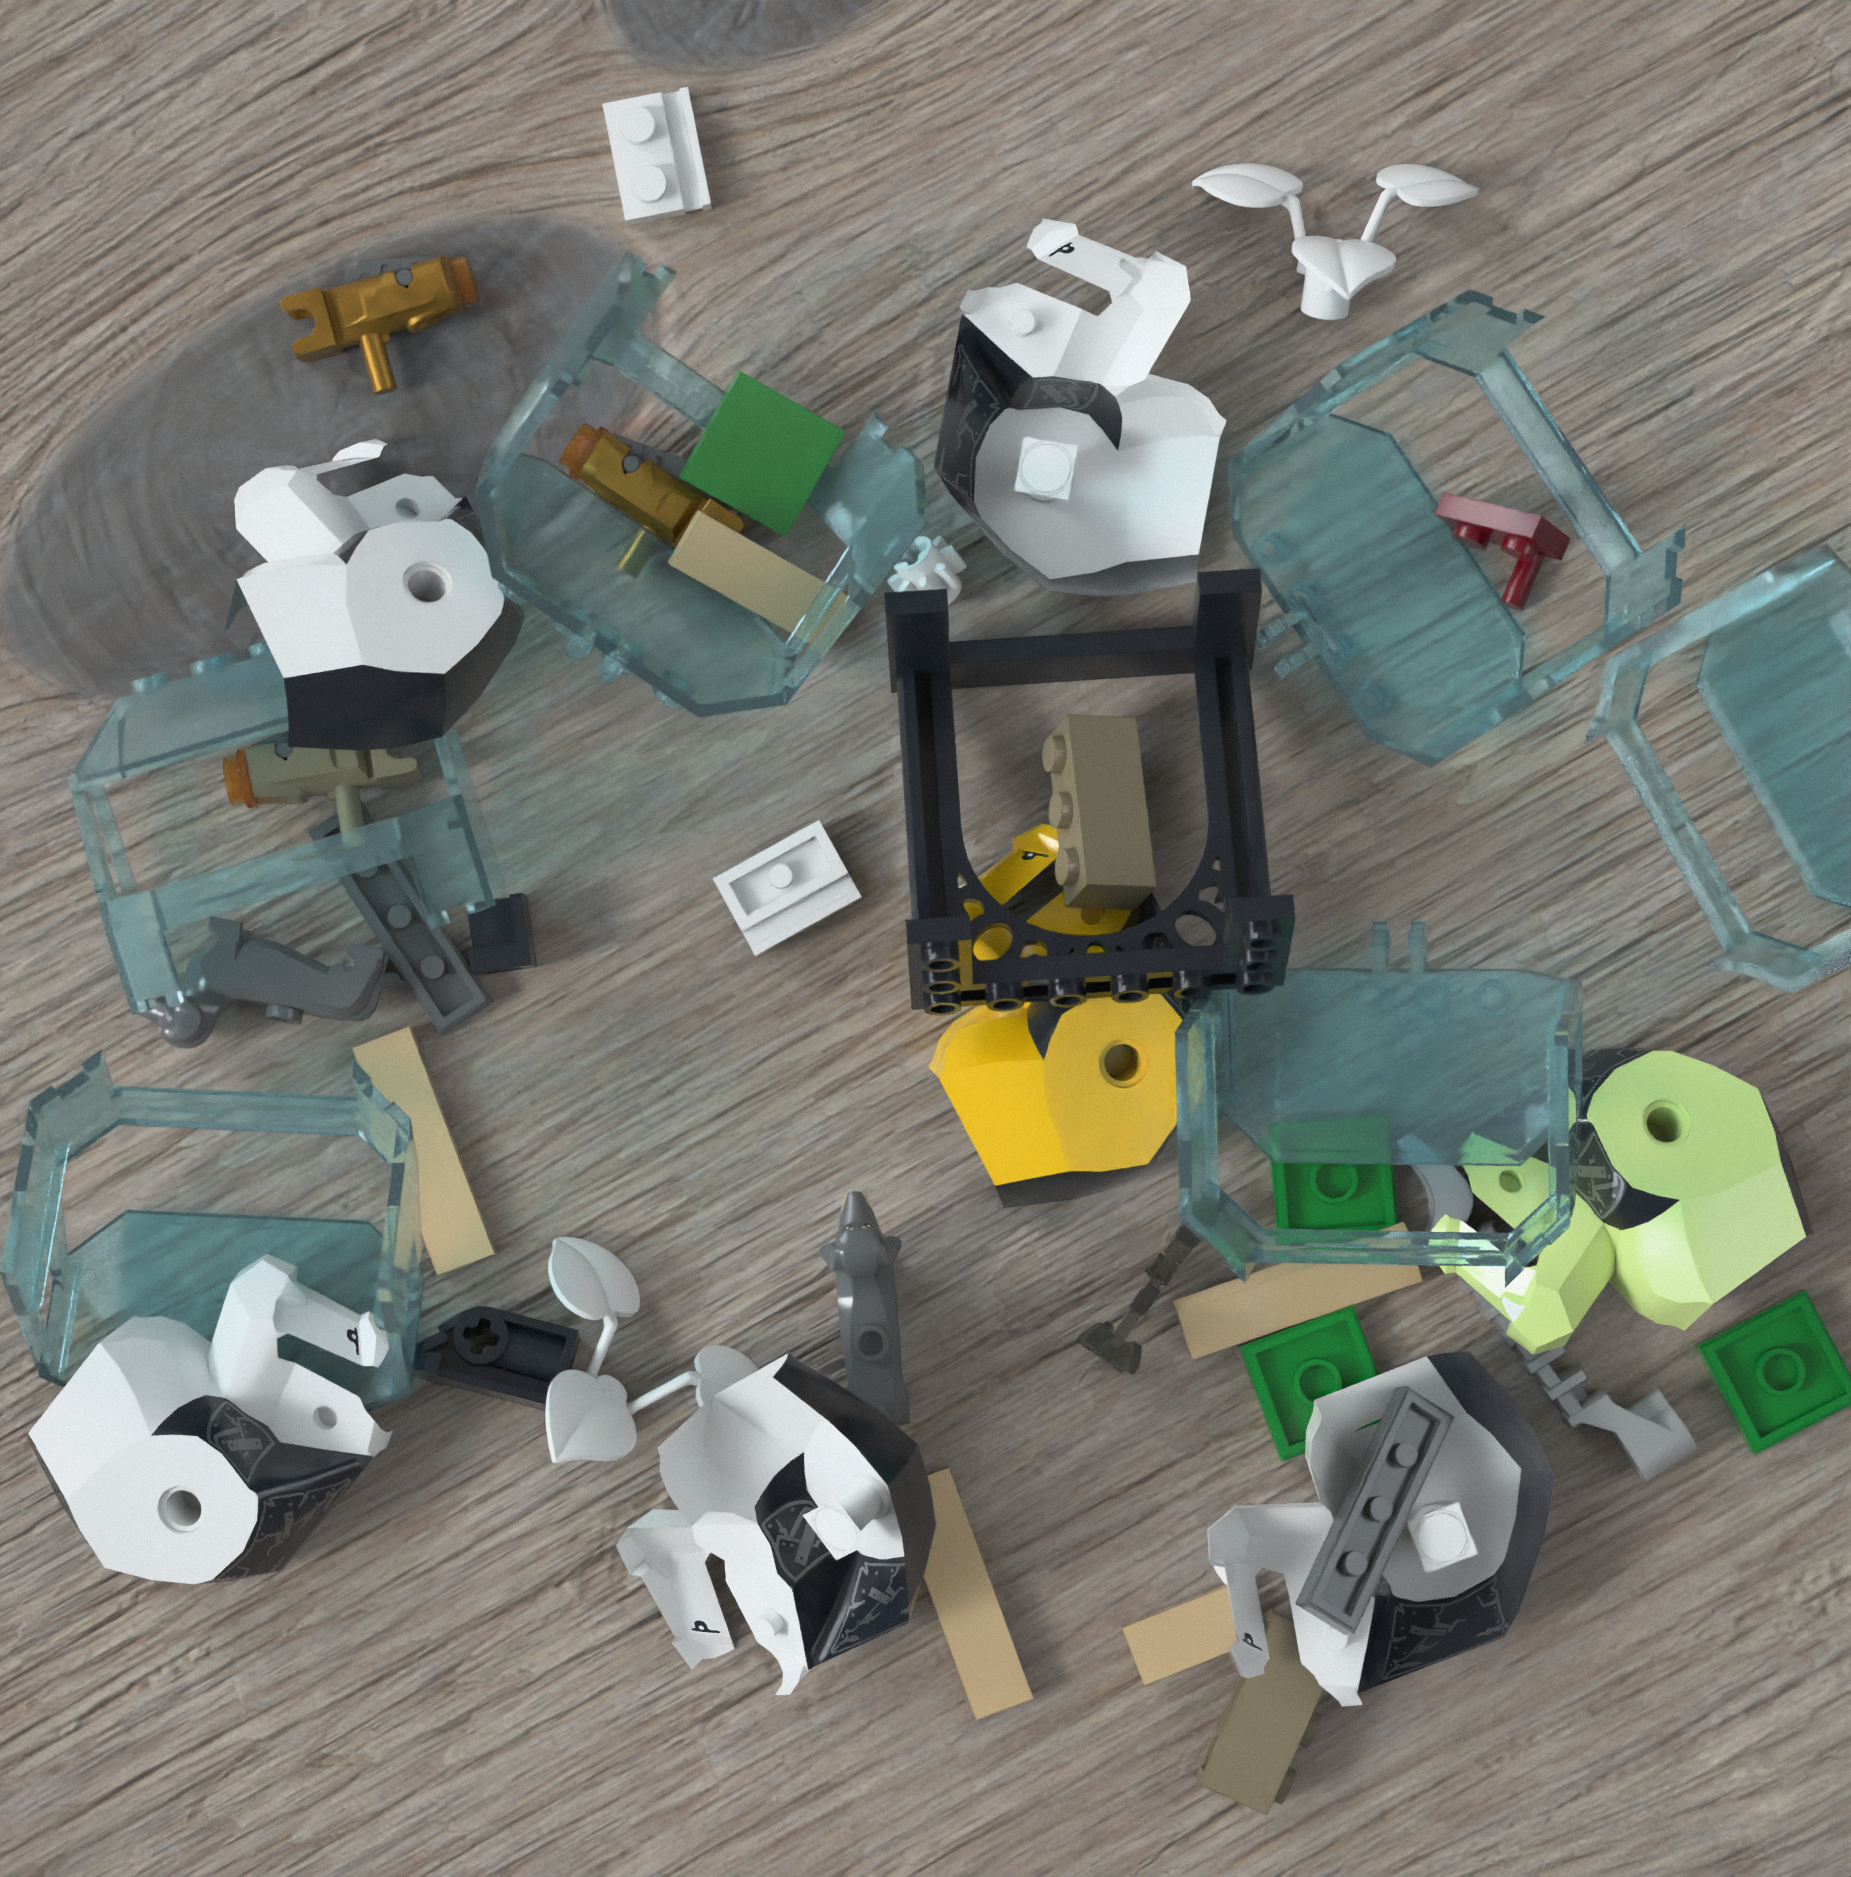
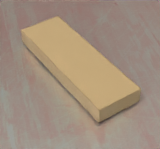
[668,510,856,652]

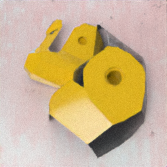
[928,823,1218,1208]

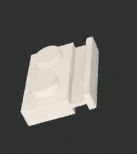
[602,87,712,226]
[713,820,862,957]

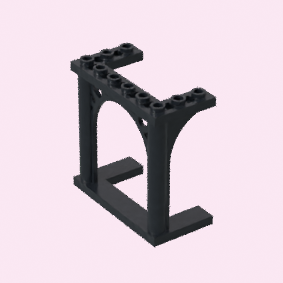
[884,568,1295,1016]

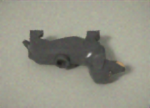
[131,916,402,1049]
[819,1191,911,1426]

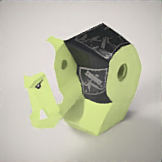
[1425,1048,1814,1355]

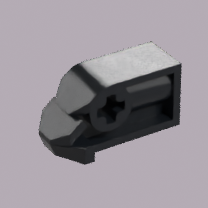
[408,1306,581,1411]

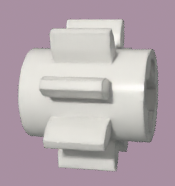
[887,536,967,605]

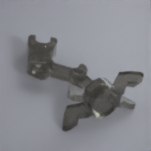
[1076,1198,1219,1375]

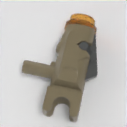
[223,730,424,846]

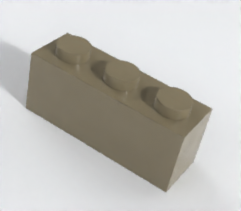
[1042,714,1157,910]
[1195,1607,1324,1815]

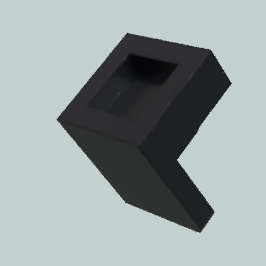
[467,893,537,976]

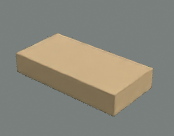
[1121,1584,1237,1685]

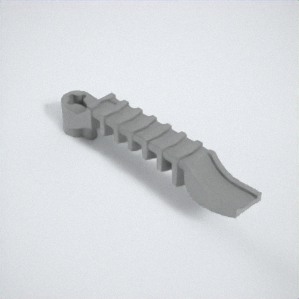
[1392,1134,1698,1483]

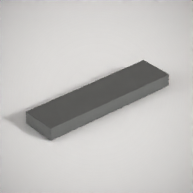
[308,801,494,1035]
[1295,1386,1454,1635]

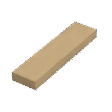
[352,1026,496,1276]
[1173,1222,1422,1360]
[924,1466,1034,1720]

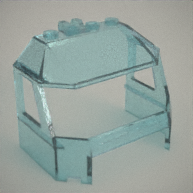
[475,251,928,717]
[1227,289,1686,768]
[1584,543,1851,993]
[68,641,506,1015]
[1174,922,1583,1288]
[0,1049,424,1413]

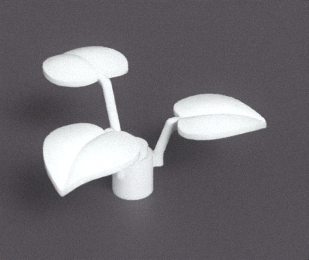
[1192,163,1479,320]
[545,1237,759,1463]

